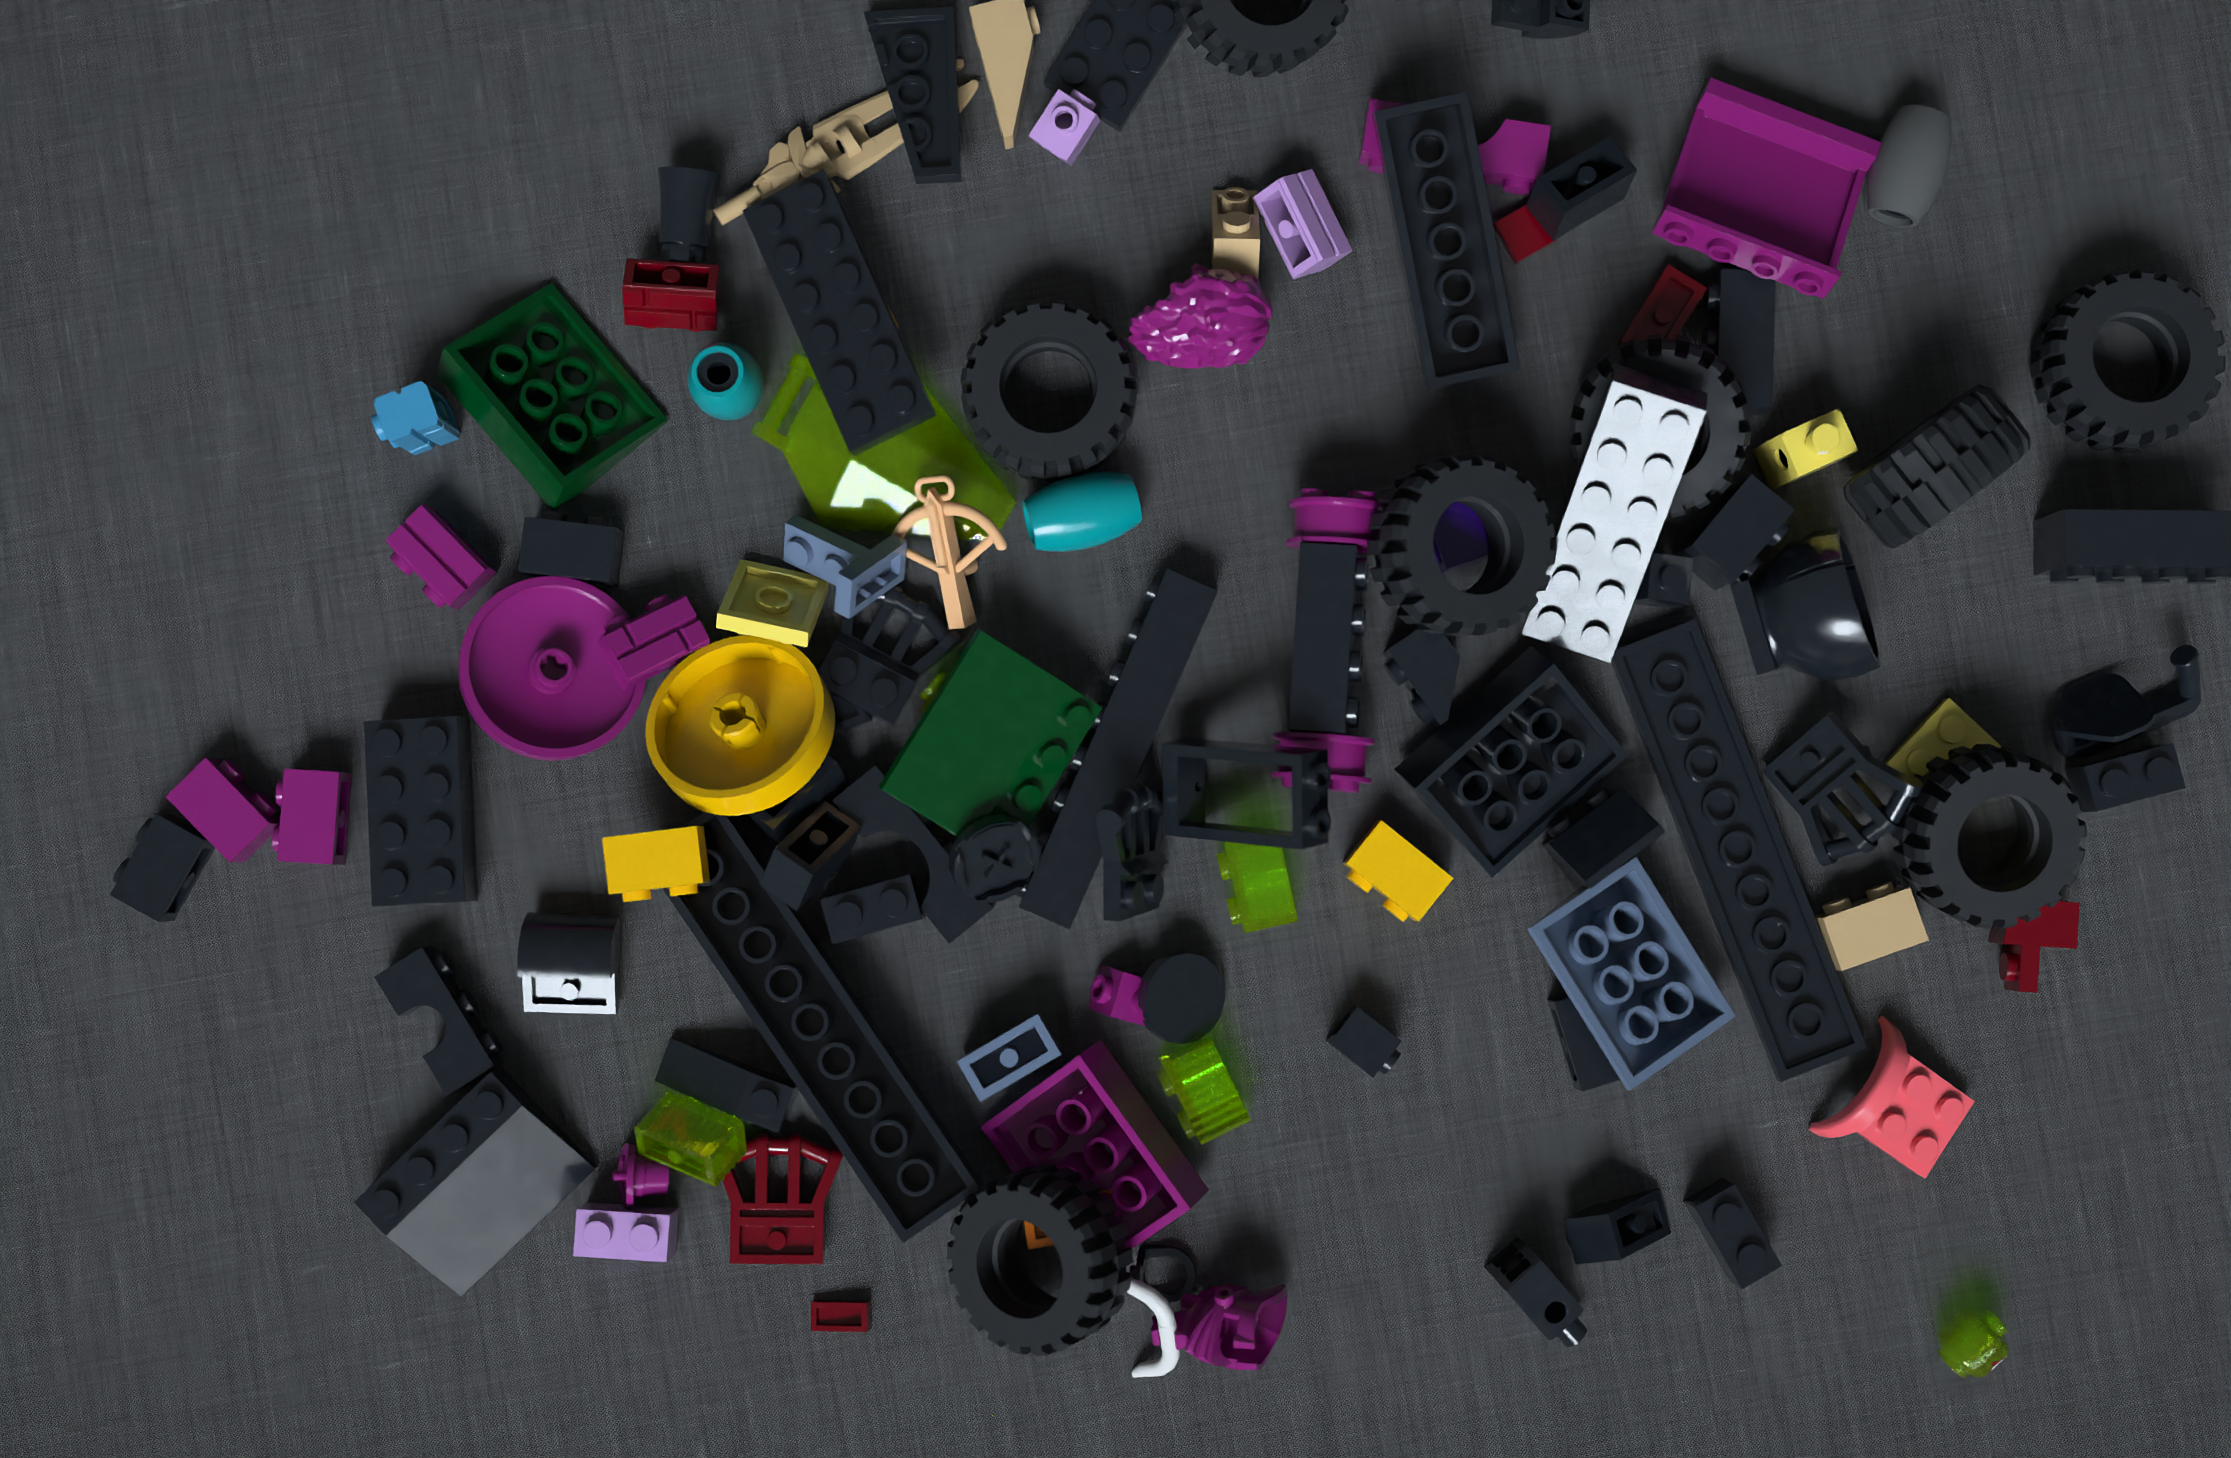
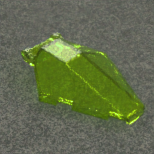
[750,353,1016,541]

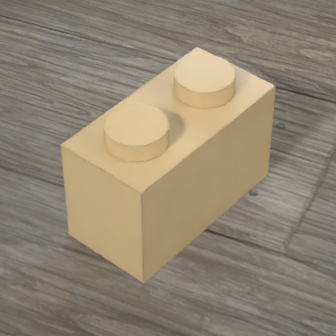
[1815,882,1929,971]

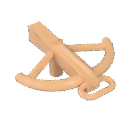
[892,475,1007,629]

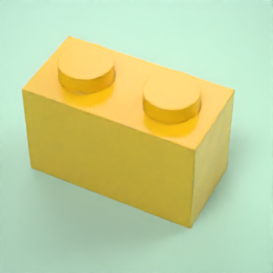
[1343,820,1454,923]
[602,826,710,902]

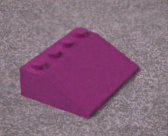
[981,1040,1209,1248]

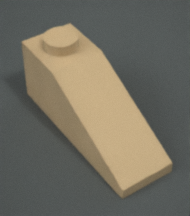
[969,0,1040,149]

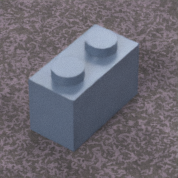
[957,1011,1062,1102]

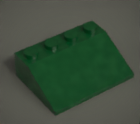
[436,283,668,511]
[878,629,1102,837]

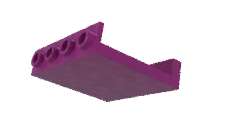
[1652,77,1882,299]

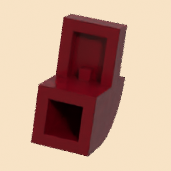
[1988,901,2080,993]

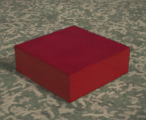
[1493,205,1557,265]

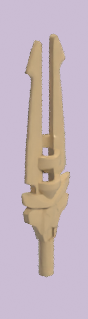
[713,59,979,226]

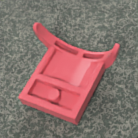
[1809,1016,1975,1178]

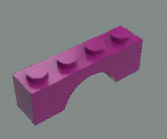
[1358,98,1551,194]

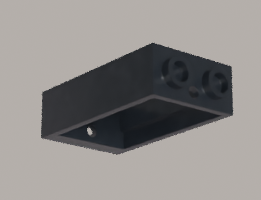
[1162,738,1331,850]

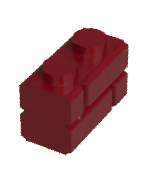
[622,258,721,332]

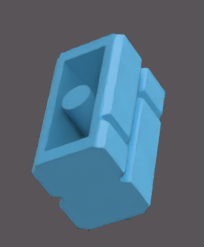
[371,381,461,455]

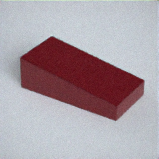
[811,1300,872,1332]

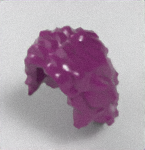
[1128,263,1273,369]

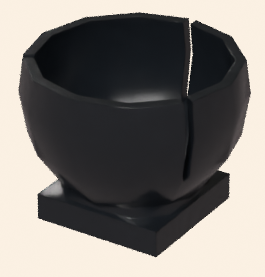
[1730,527,1880,681]

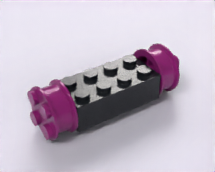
[1270,488,1383,793]

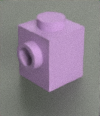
[1028,89,1101,166]

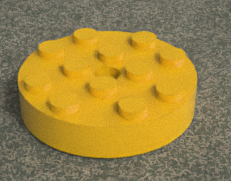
[645,635,835,816]

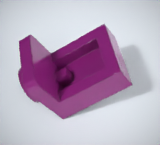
[1089,965,1145,1026]

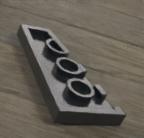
[864,6,962,184]

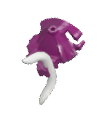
[1126,1278,1288,1378]

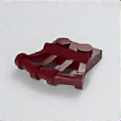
[712,1132,844,1264]

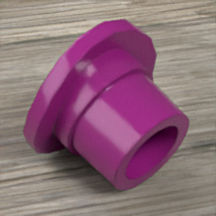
[612,1143,669,1209]

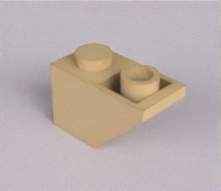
[1211,187,1260,279]

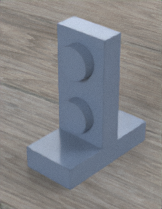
[783,515,907,619]

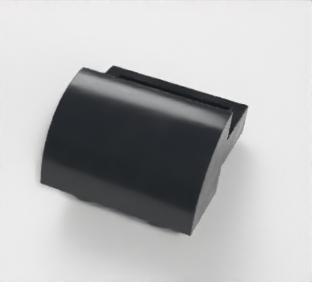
[1491,0,1590,39]
[517,912,621,1014]

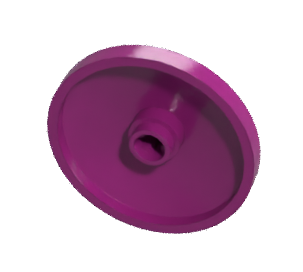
[458,576,646,761]

